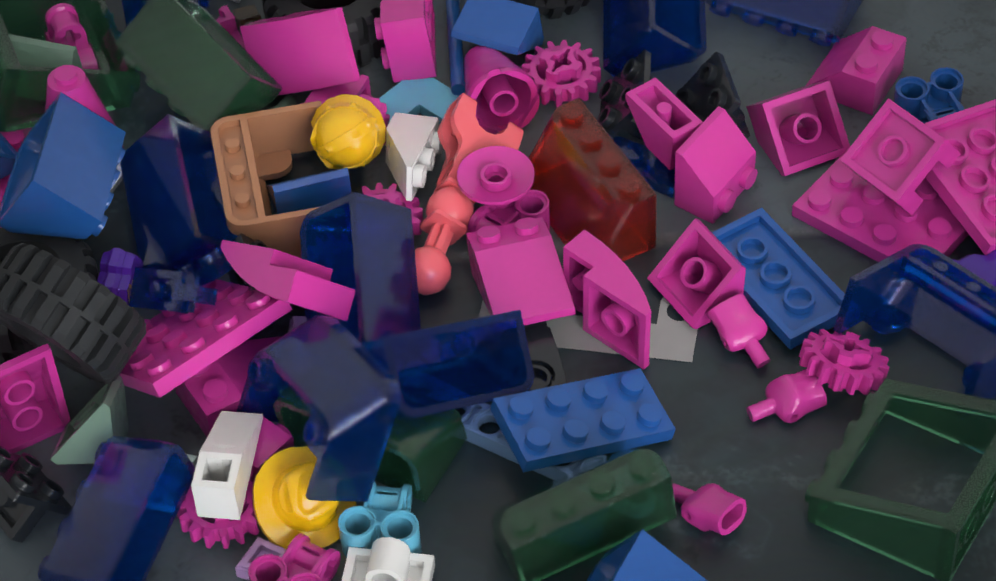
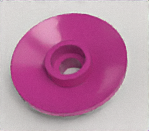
[457,146,535,205]

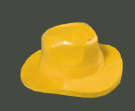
[252,447,356,549]

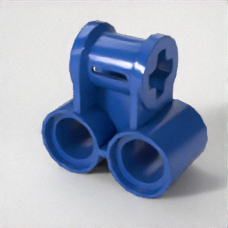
[894,67,965,123]

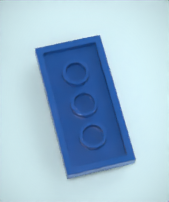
[712,208,856,350]
[490,368,676,472]

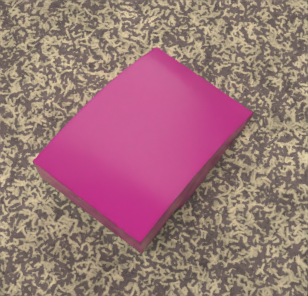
[240,7,360,97]
[563,229,651,370]
[220,240,356,321]

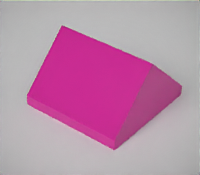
[647,218,746,329]

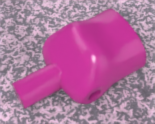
[707,293,771,368]
[746,369,827,423]
[667,483,747,535]

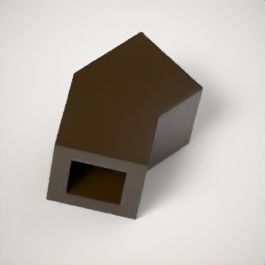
[233,4,262,38]

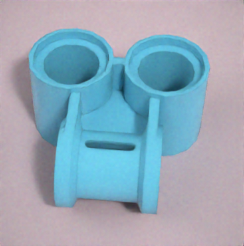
[338,481,422,557]

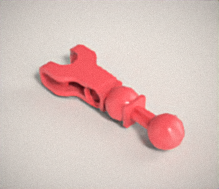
[402,93,524,296]

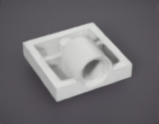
[342,537,435,581]

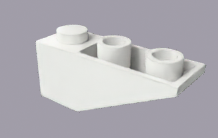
[386,112,443,201]
[191,411,263,520]

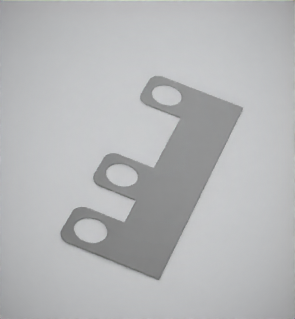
[476,297,698,362]

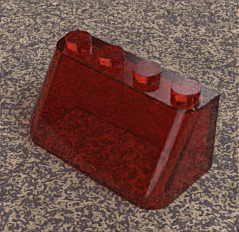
[528,98,656,261]

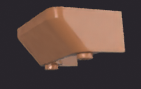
[211,100,349,258]

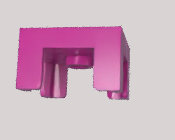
[840,98,961,215]

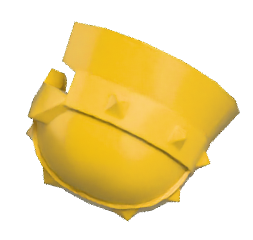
[310,94,386,169]

